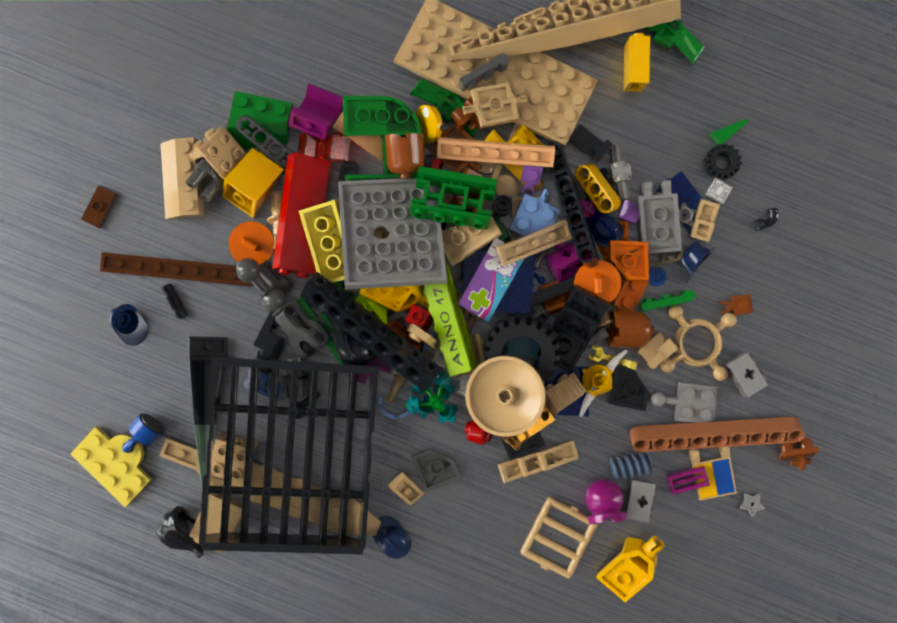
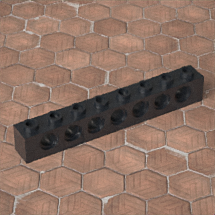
[300,272,442,392]

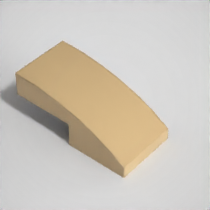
[690,199,720,242]

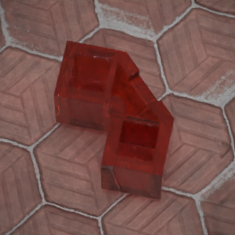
[297,132,351,163]

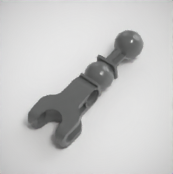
[236,258,329,358]

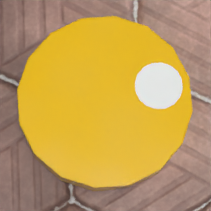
[415,105,442,144]

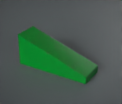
[709,119,749,145]

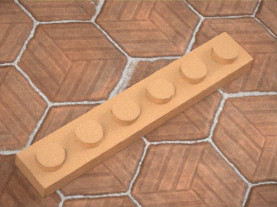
[437,137,555,167]

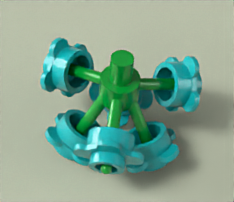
[405,371,458,423]

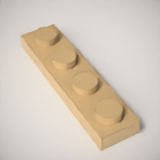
[496,220,572,266]

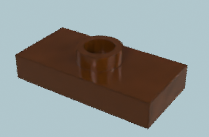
[81,185,117,228]

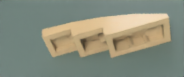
[497,440,579,483]

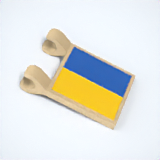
[689,447,737,501]

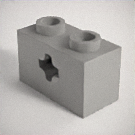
[723,352,768,398]
[623,478,658,523]

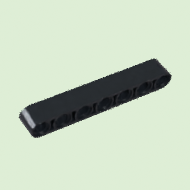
[546,141,599,268]

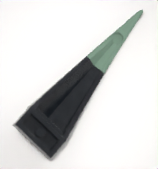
[187,336,228,489]

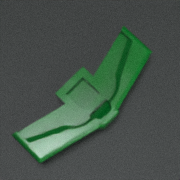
[643,20,705,65]
[409,78,478,138]

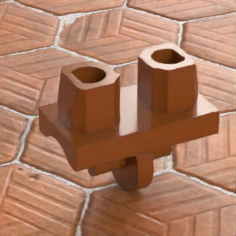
[451,96,482,132]
[779,438,819,471]

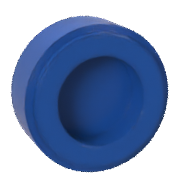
[648,267,667,287]

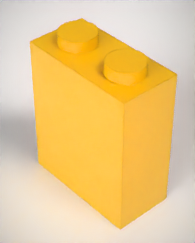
[623,33,650,92]

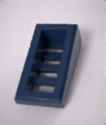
[243,368,286,401]

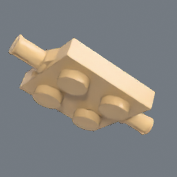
[463,82,527,128]

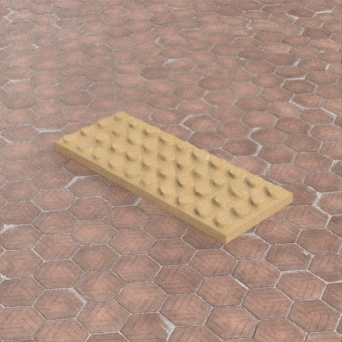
[394,0,598,148]

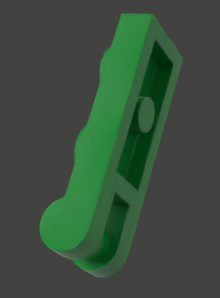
[638,290,695,312]

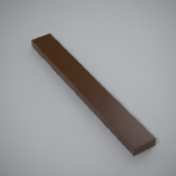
[99,252,252,287]

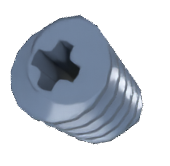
[610,452,652,481]

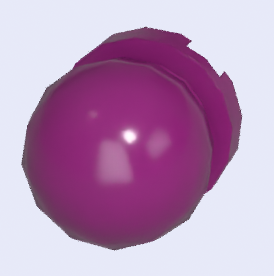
[585,479,627,525]

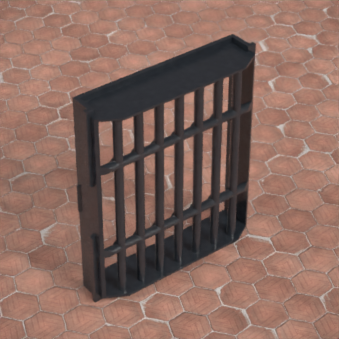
[199,354,378,555]

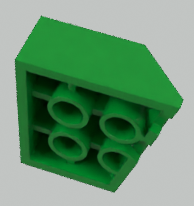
[227,91,294,149]

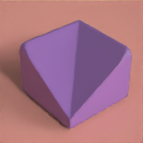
[616,199,639,225]

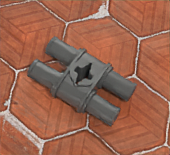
[185,157,224,202]

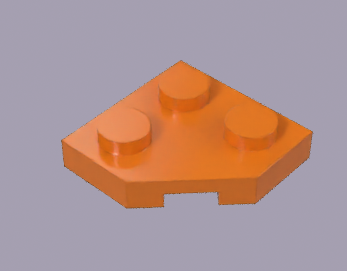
[608,240,649,281]

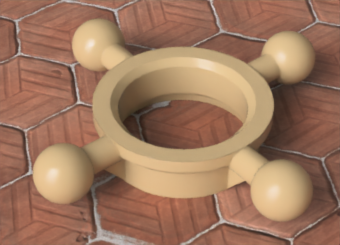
[660,304,737,381]

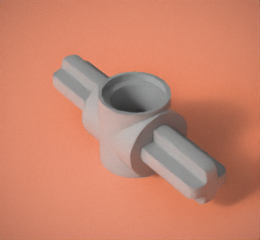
[609,144,632,201]

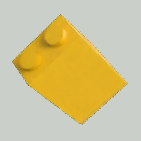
[222,148,284,219]

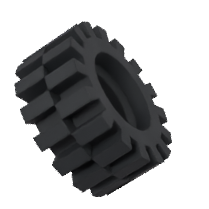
[704,144,742,180]

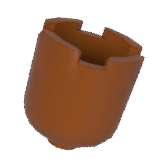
[385,133,424,178]
[606,309,654,348]

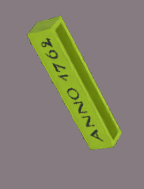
[423,256,478,377]

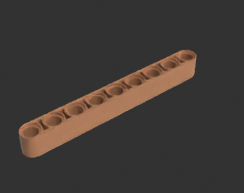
[629,417,805,452]

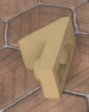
[388,472,425,506]

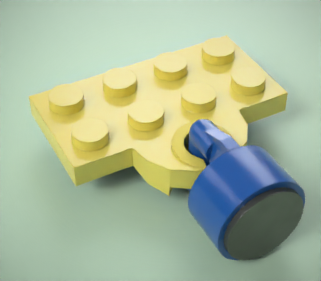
[70,413,163,507]

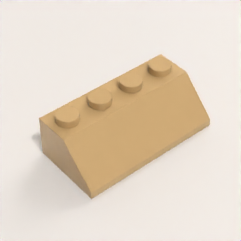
[160,137,204,220]

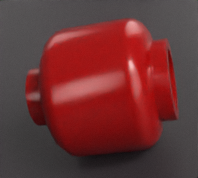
[464,419,493,445]

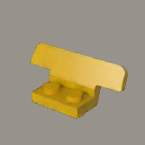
[484,125,545,192]

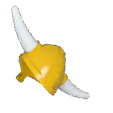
[579,350,627,417]

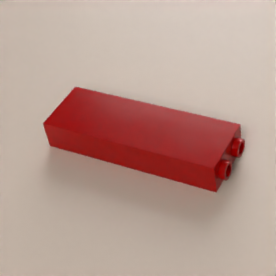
[272,152,331,278]

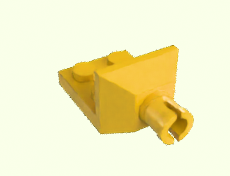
[359,285,429,312]
[596,535,664,602]

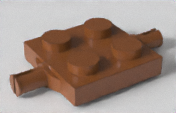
[429,122,482,173]

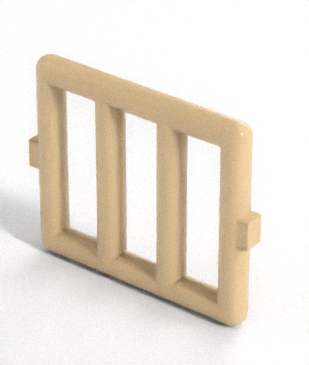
[520,497,598,579]

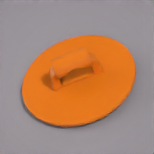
[229,221,274,265]
[574,260,621,302]

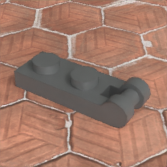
[458,54,509,92]

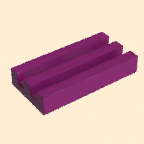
[667,465,710,495]

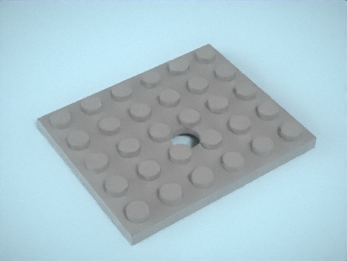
[338,178,447,290]

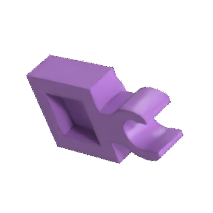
[521,165,543,197]

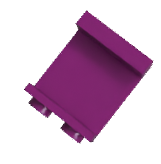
[289,83,343,140]

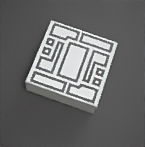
[705,178,733,205]

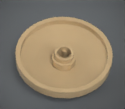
[465,356,546,437]

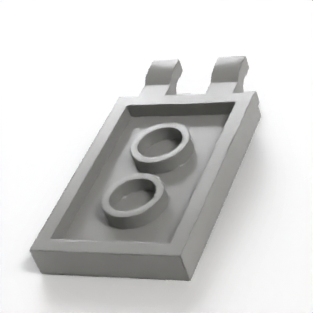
[638,180,682,254]

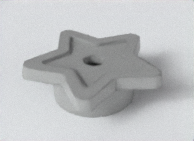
[679,202,697,226]
[740,493,765,517]

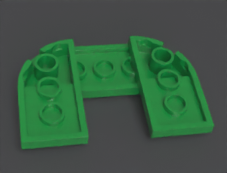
[343,96,422,181]

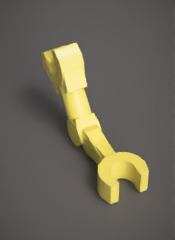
[589,346,638,370]

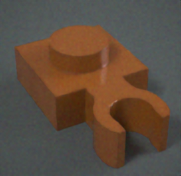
[717,294,753,315]

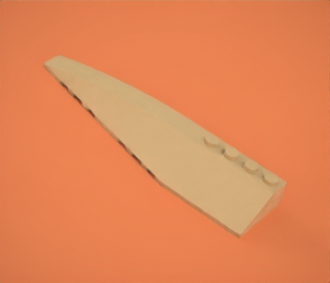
[448,0,681,59]

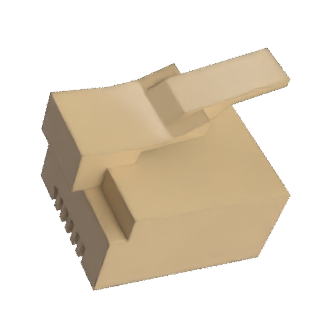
[636,331,678,369]

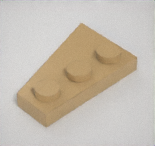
[442,217,503,266]

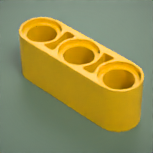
[575,164,621,214]

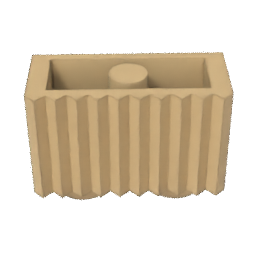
[545,373,587,416]

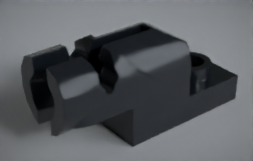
[253,311,285,374]

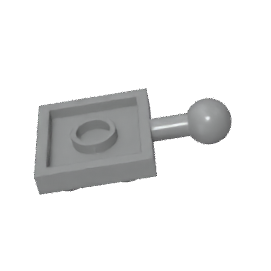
[651,382,718,423]

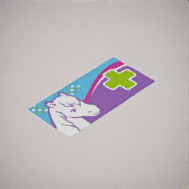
[458,238,524,322]

